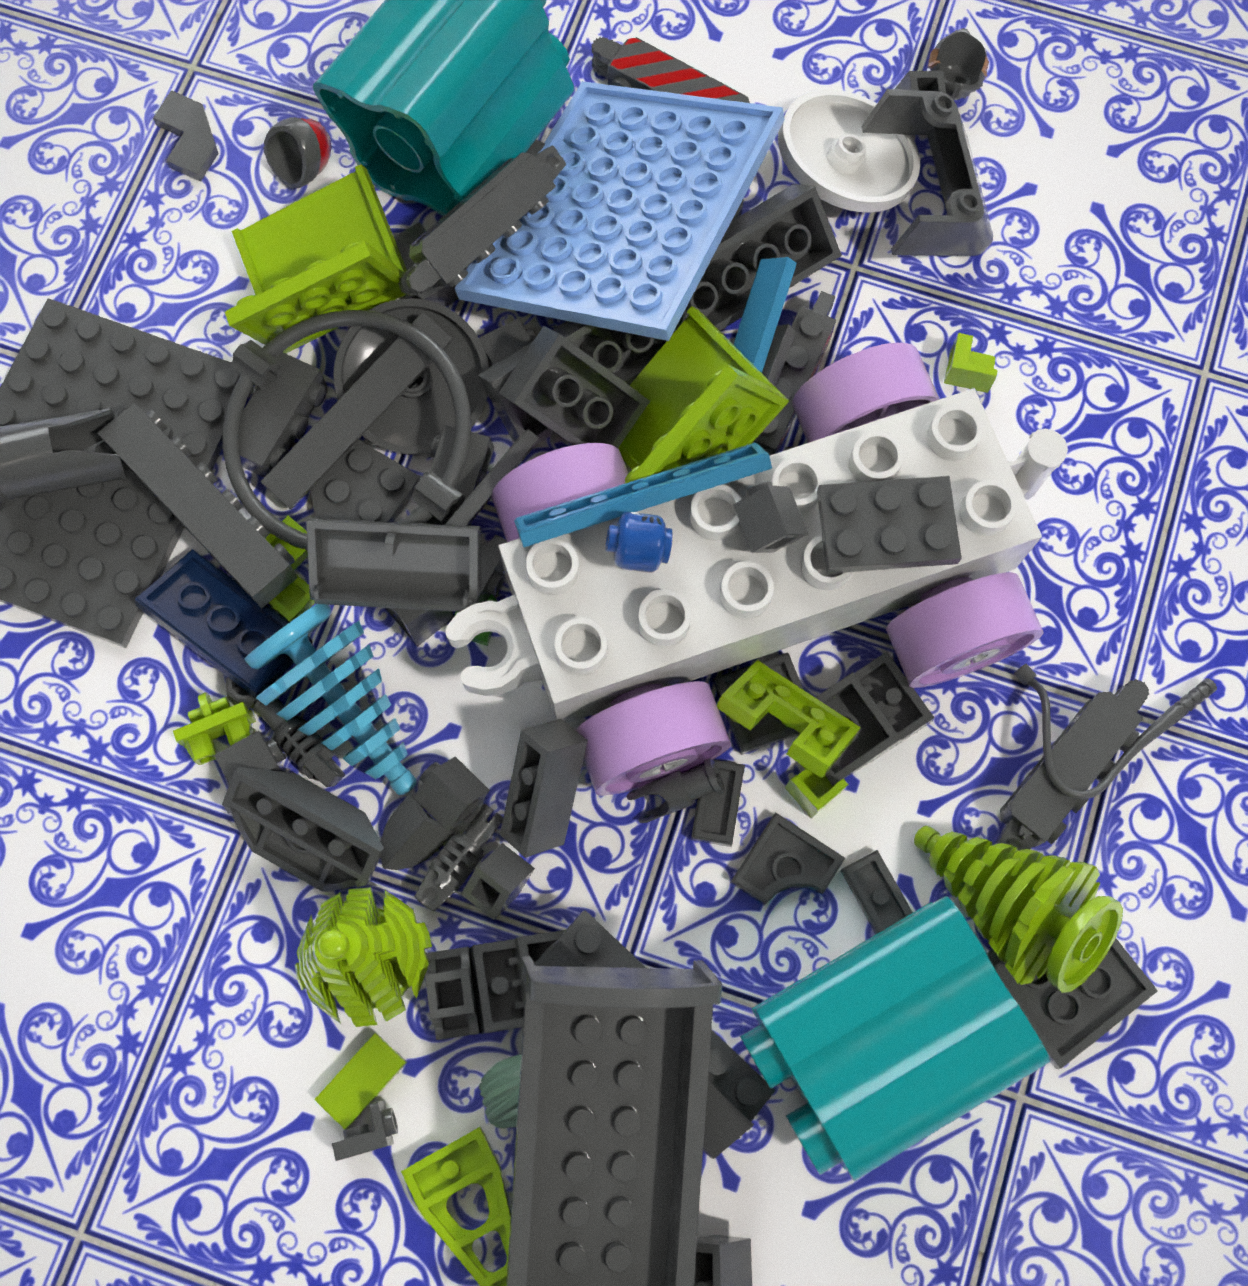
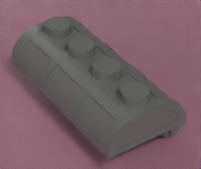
[306,517,482,612]

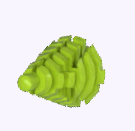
[914,826,1124,993]
[295,887,432,1027]

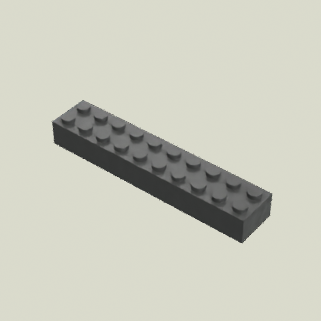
[477,184,842,444]

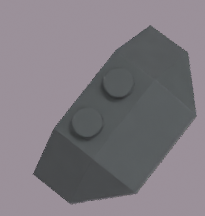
[222,767,384,892]

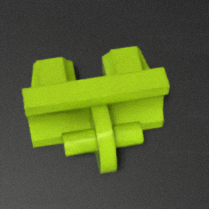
[173,692,257,765]

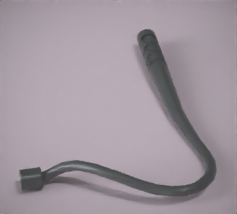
[1014,663,1217,800]

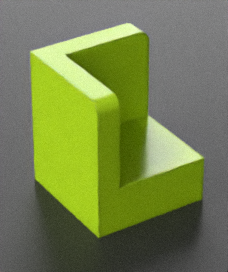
[944,333,998,393]
[785,769,849,818]

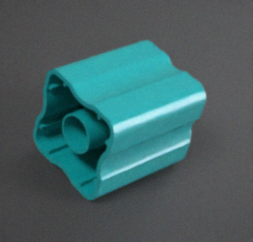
[313,0,574,216]
[740,896,1050,1181]

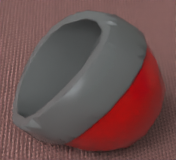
[263,117,332,188]

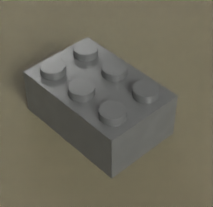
[499,326,650,448]

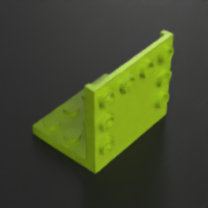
[224,164,407,353]
[618,306,789,484]

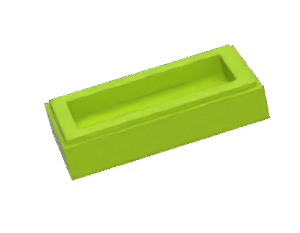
[314,1033,408,1130]

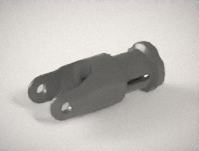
[626,758,725,823]

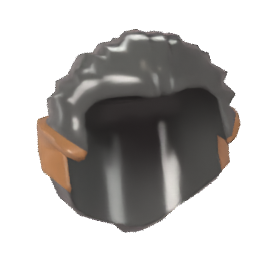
[927,28,989,100]

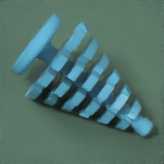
[244,604,417,795]

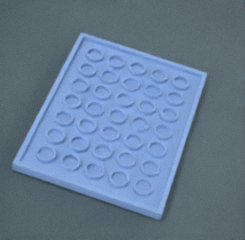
[455,81,785,341]

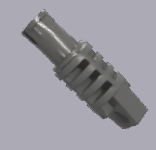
[253,698,345,787]
[414,804,503,912]

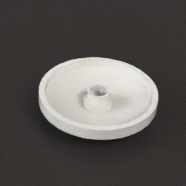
[778,89,920,213]

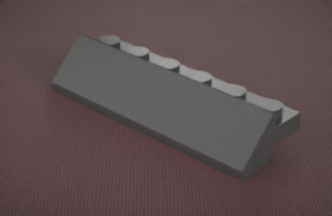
[534,910,776,1159]

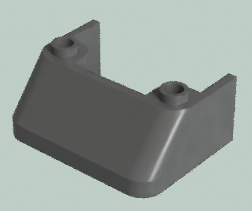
[861,89,994,256]

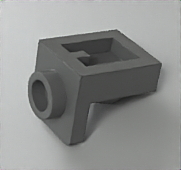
[332,1101,398,1161]

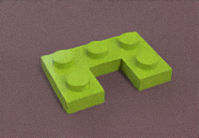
[717,660,861,778]

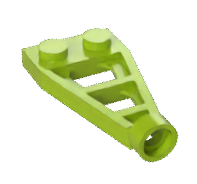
[401,1127,511,1286]

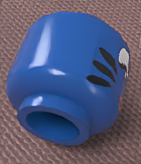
[605,512,673,573]

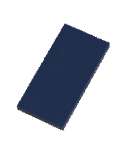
[135,549,312,699]

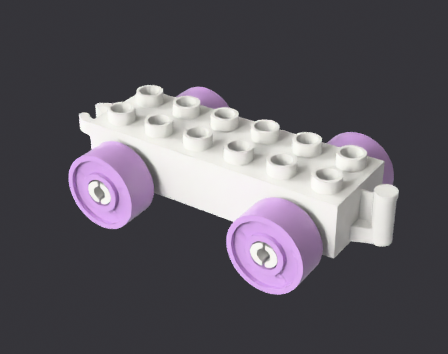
[445,343,1068,796]

